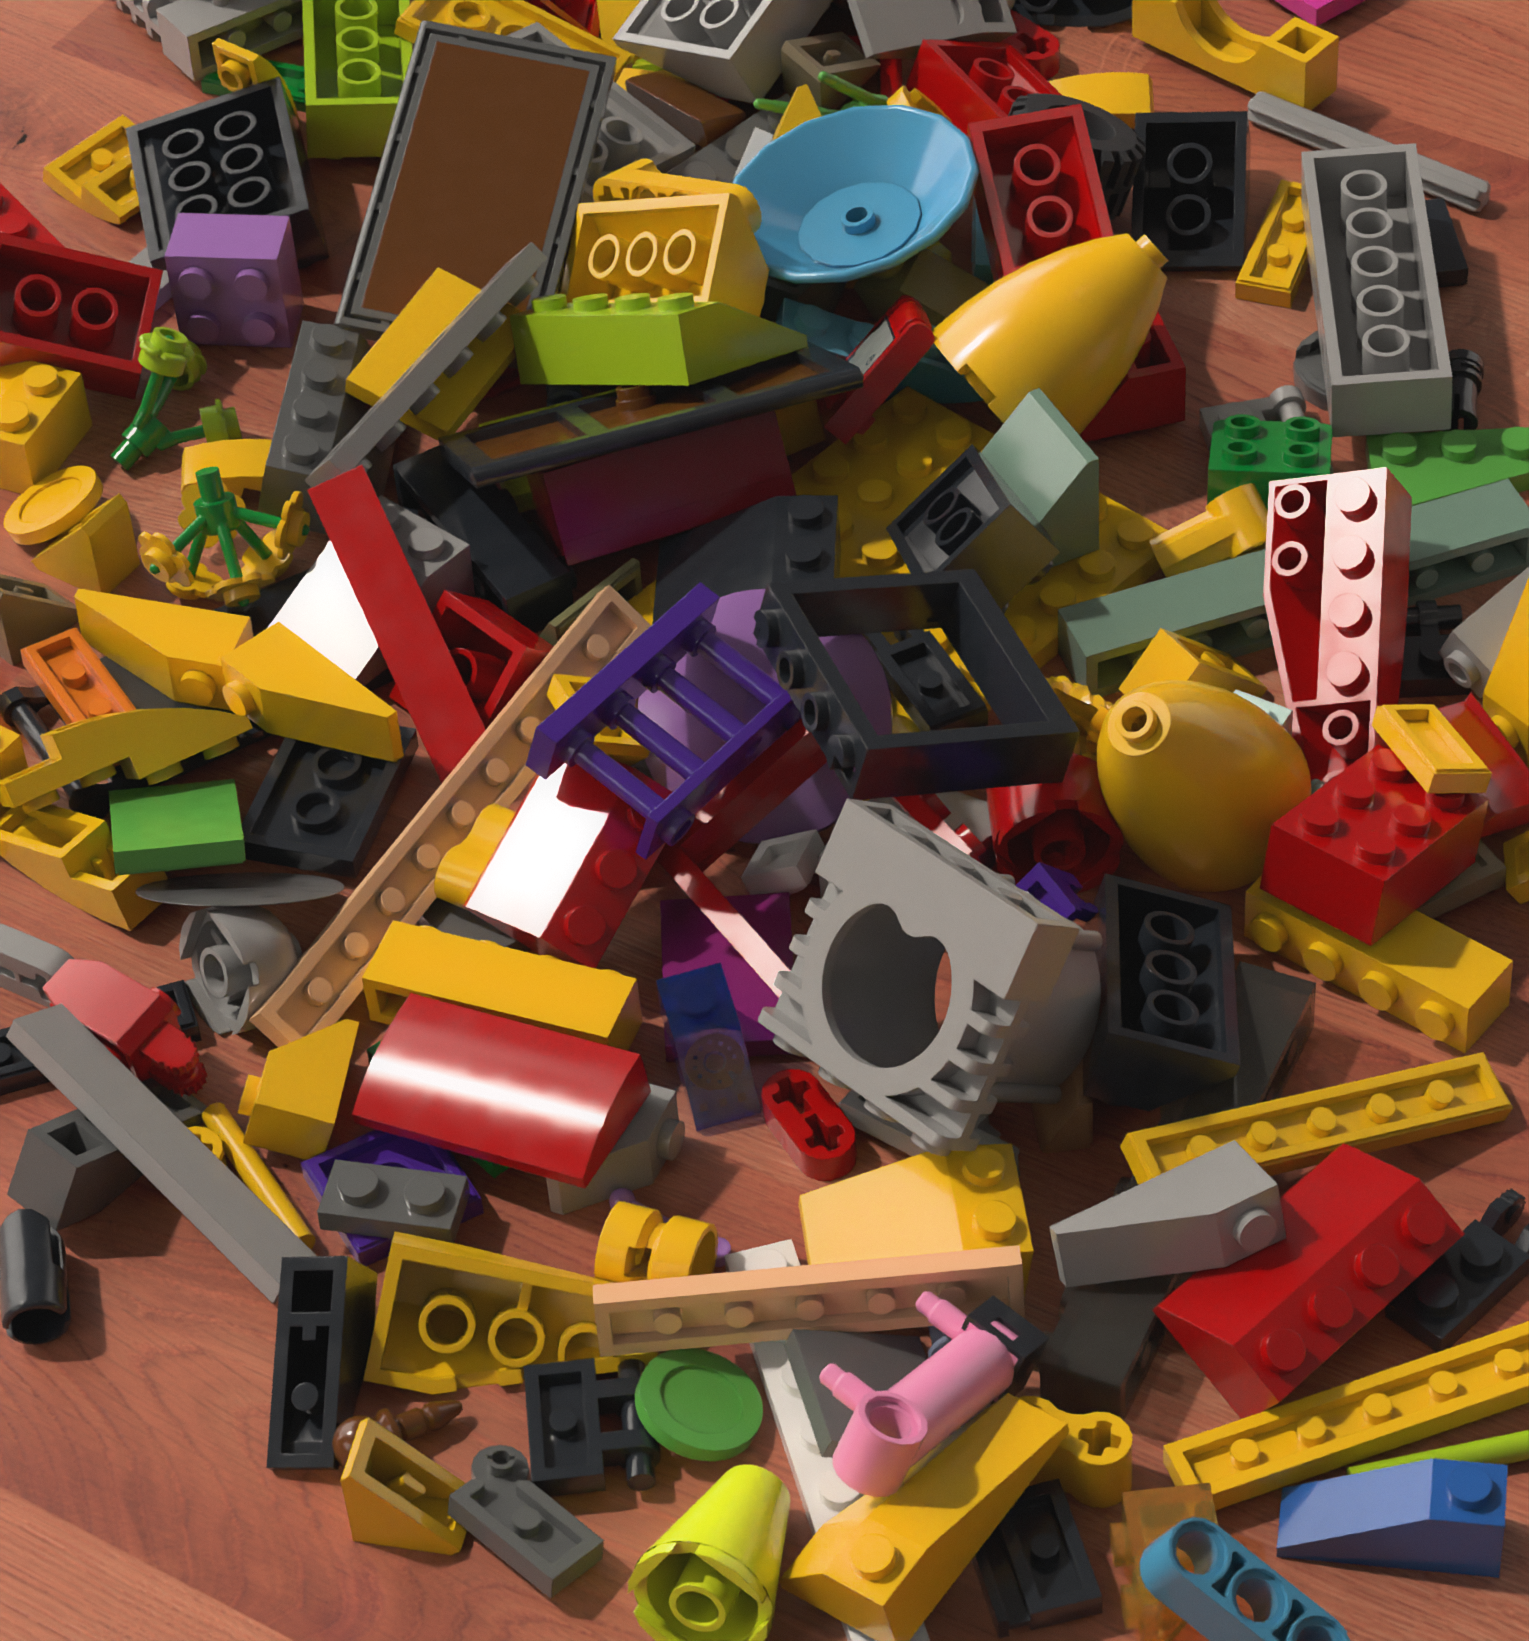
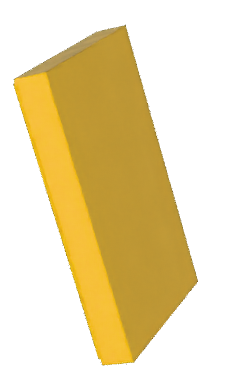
[345,267,523,441]

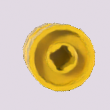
[594,1201,718,1283]

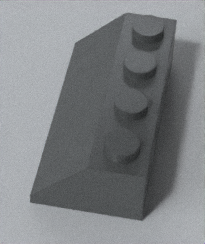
[257,320,396,535]

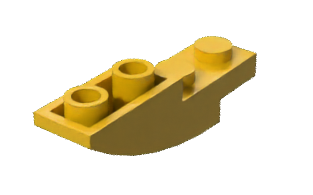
[0,708,253,814]

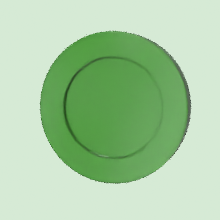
[635,1348,763,1461]

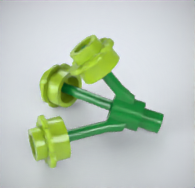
[110,327,242,471]

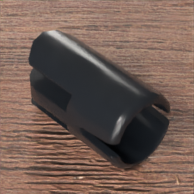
[0,1209,72,1345]

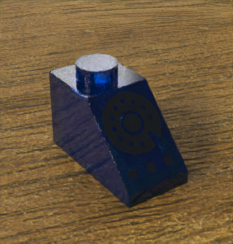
[656,962,761,1131]

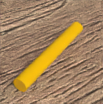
[202,1102,316,1250]

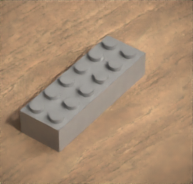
[1301,143,1452,438]

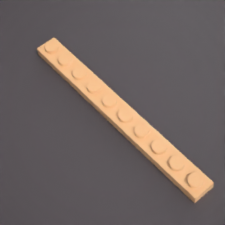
[249,585,651,1047]

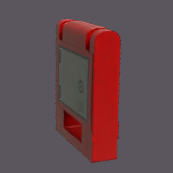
[816,295,934,445]

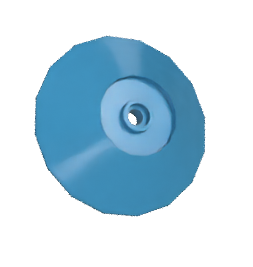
[732,104,979,284]

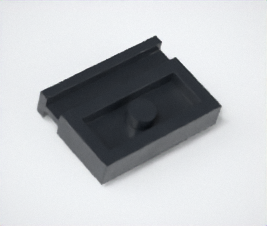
[972,1479,1102,1639]

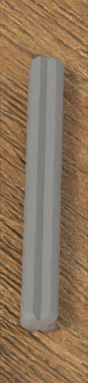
[1247,91,1491,212]

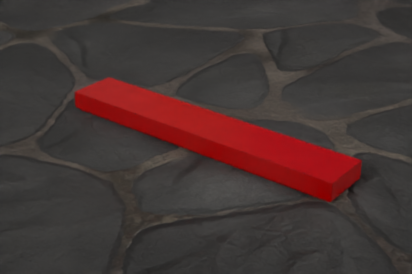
[307,464,486,783]

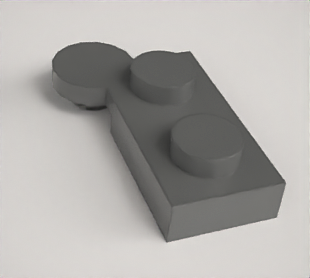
[448,1445,604,1599]

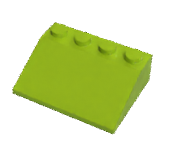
[509,293,808,386]

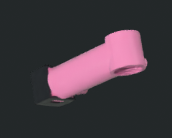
[819,1291,1050,1497]

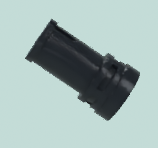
[1442,349,1484,431]

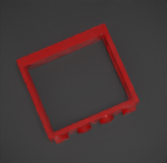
[656,718,987,998]

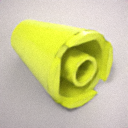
[628,1465,790,1641]

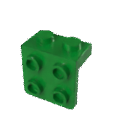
[1207,414,1333,510]

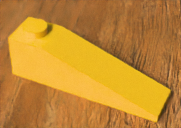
[363,1232,658,1394]
[779,1393,1070,1641]

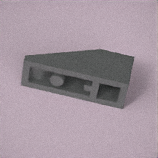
[7,1078,207,1231]

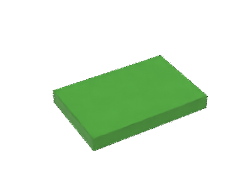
[109,779,246,875]

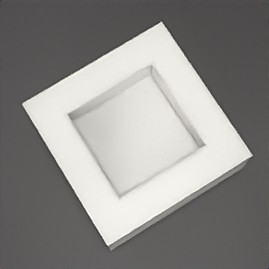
[741,829,825,895]

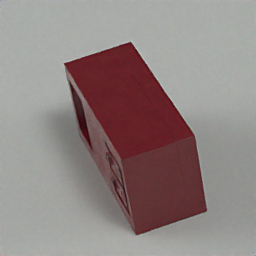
[527,411,797,566]

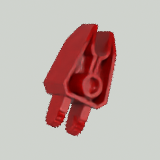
[42,959,208,1097]

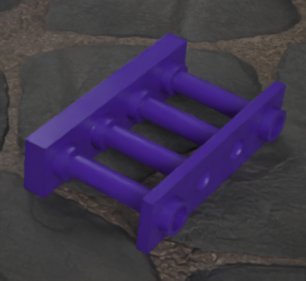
[526,582,802,860]

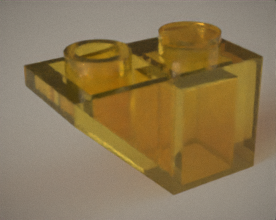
[1109,1483,1218,1641]

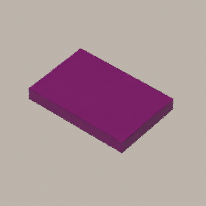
[660,892,794,1062]

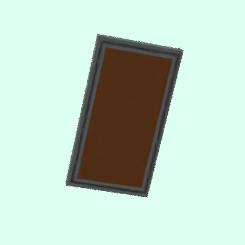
[334,21,616,369]

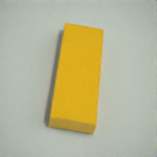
[1235,180,1309,308]

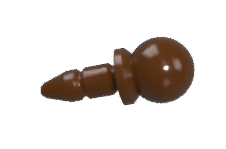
[332,1400,463,1468]

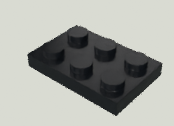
[242,726,419,879]

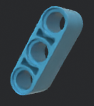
[1140,1517,1350,1641]

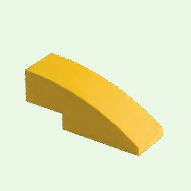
[0,804,168,931]

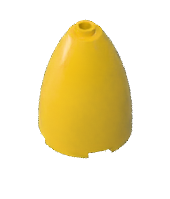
[932,233,1168,435]
[1097,680,1311,892]

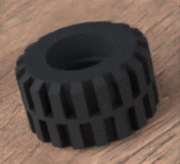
[1008,93,1146,220]

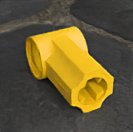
[1149,483,1268,578]

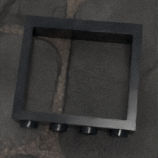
[753,569,1080,800]

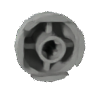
[179,906,302,1035]

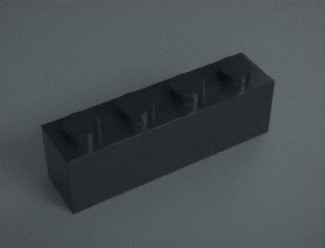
[393,445,577,633]

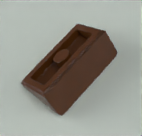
[625,70,746,148]

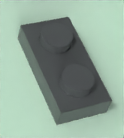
[317,1159,470,1243]

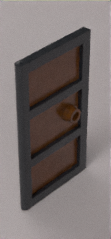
[438,341,864,489]

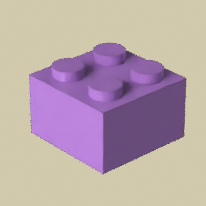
[165,213,304,348]

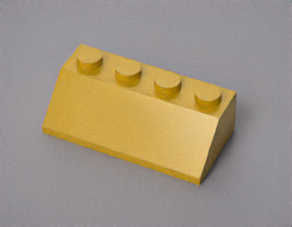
[560,193,769,317]

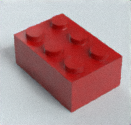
[0,232,163,400]
[1259,744,1489,946]

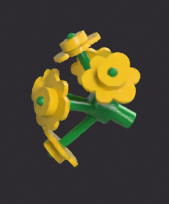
[138,467,310,607]

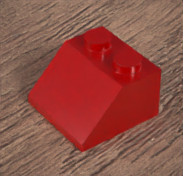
[389,589,554,729]

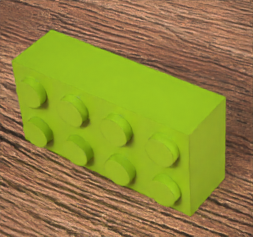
[302,0,413,160]

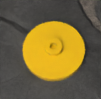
[4,466,103,545]

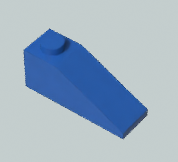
[1276,1458,1508,1578]

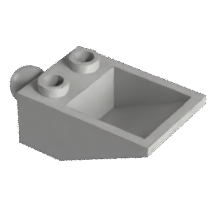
[847,0,1017,59]

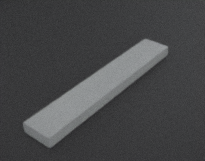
[6,1003,317,1303]

